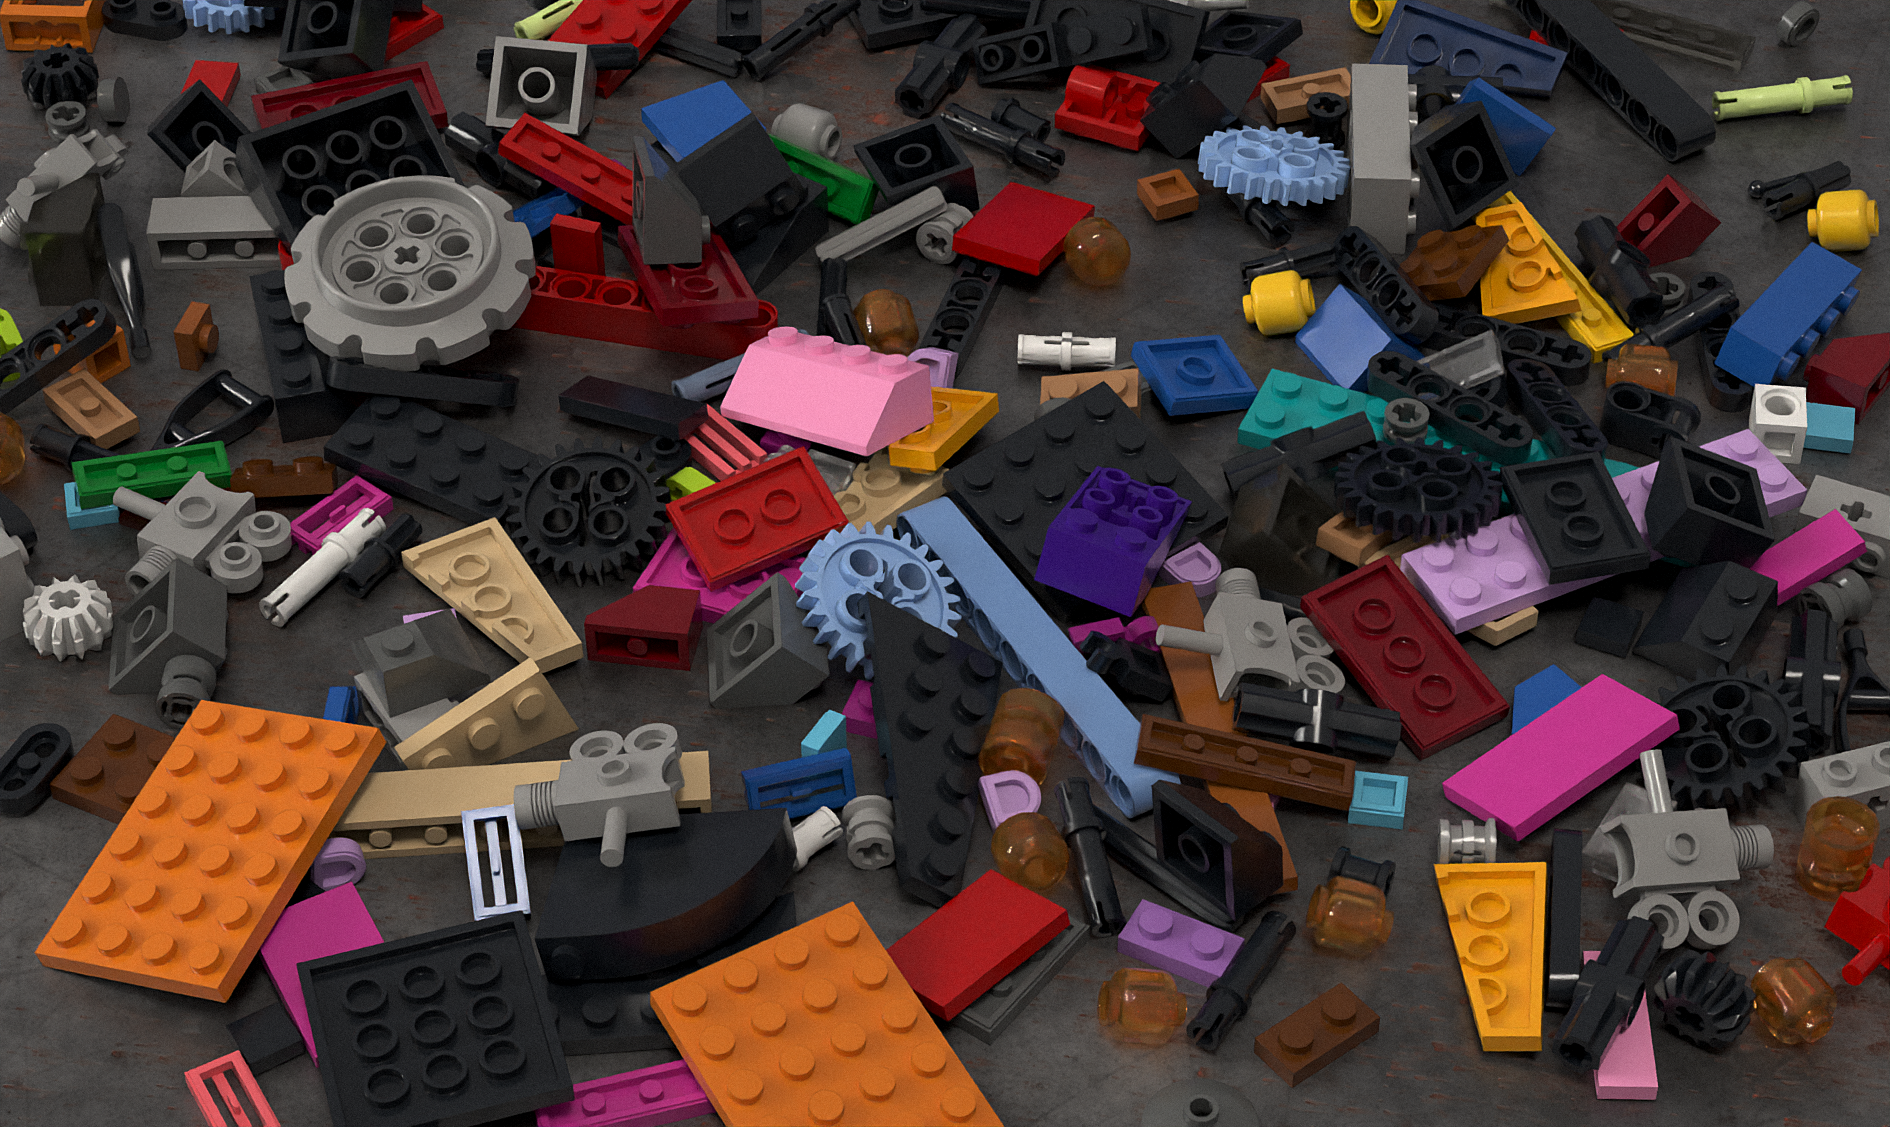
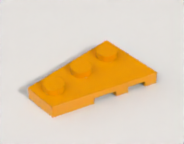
[1475,202,1582,324]
[888,386,999,474]

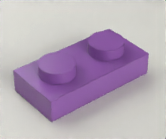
[1117,899,1245,988]

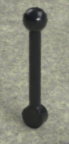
[1748,167,1823,198]

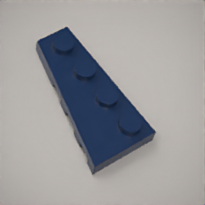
[1369,0,1568,98]

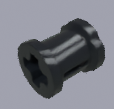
[1304,92,1348,150]
[1326,846,1396,910]

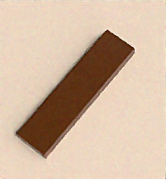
[1134,714,1356,811]

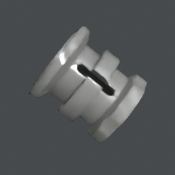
[916,203,973,264]
[841,795,896,870]
[1437,818,1497,864]

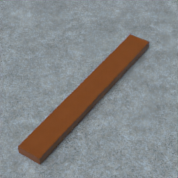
[1141,581,1298,895]

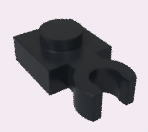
[1080,631,1173,702]

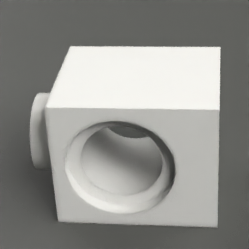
[1749,384,1807,464]

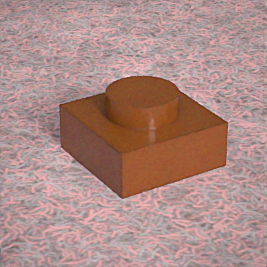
[1137,169,1199,221]
[174,301,219,371]

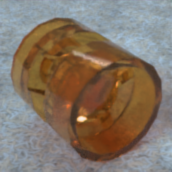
[979,688,1065,786]
[1795,796,1880,903]

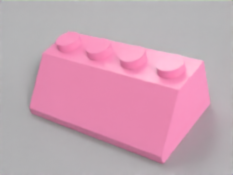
[720,326,934,456]

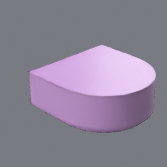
[908,347,959,388]
[1159,542,1221,597]
[977,770,1041,834]
[308,837,366,891]

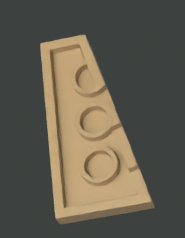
[401,517,584,673]

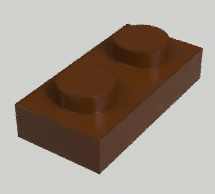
[230,456,338,498]
[1254,982,1380,1088]

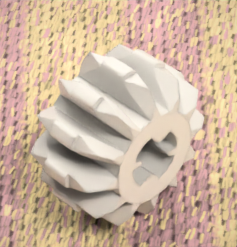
[23,574,113,662]

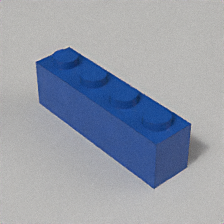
[1714,242,1862,387]

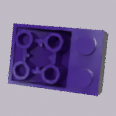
[1034,466,1192,617]

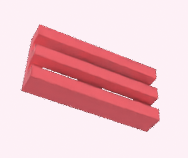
[683,403,768,481]
[184,1050,281,1127]

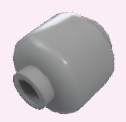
[771,103,843,160]

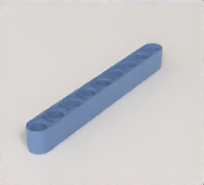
[896,496,1181,818]

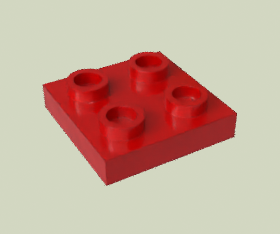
[1055,64,1161,151]

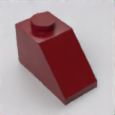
[1617,174,1721,268]
[1803,332,1890,425]
[584,585,703,671]

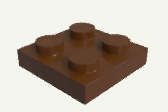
[1389,225,1509,304]
[50,714,175,825]

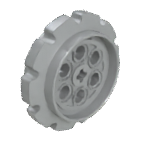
[284,176,536,372]

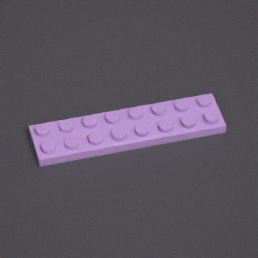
[1400,429,1807,635]

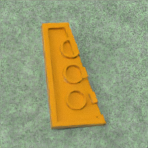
[1434,862,1548,1051]

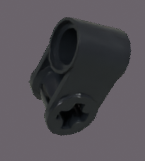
[1599,381,1701,460]

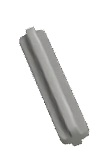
[815,186,947,264]

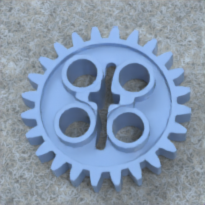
[1198,125,1351,206]
[795,521,962,680]

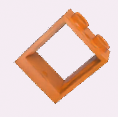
[0,0,106,53]

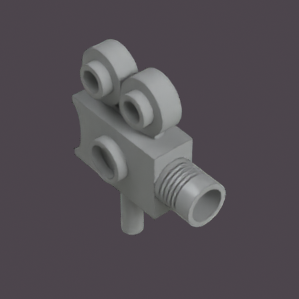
[0,129,127,249]
[113,471,292,596]
[1156,568,1345,701]
[514,723,685,867]
[1600,749,1774,954]

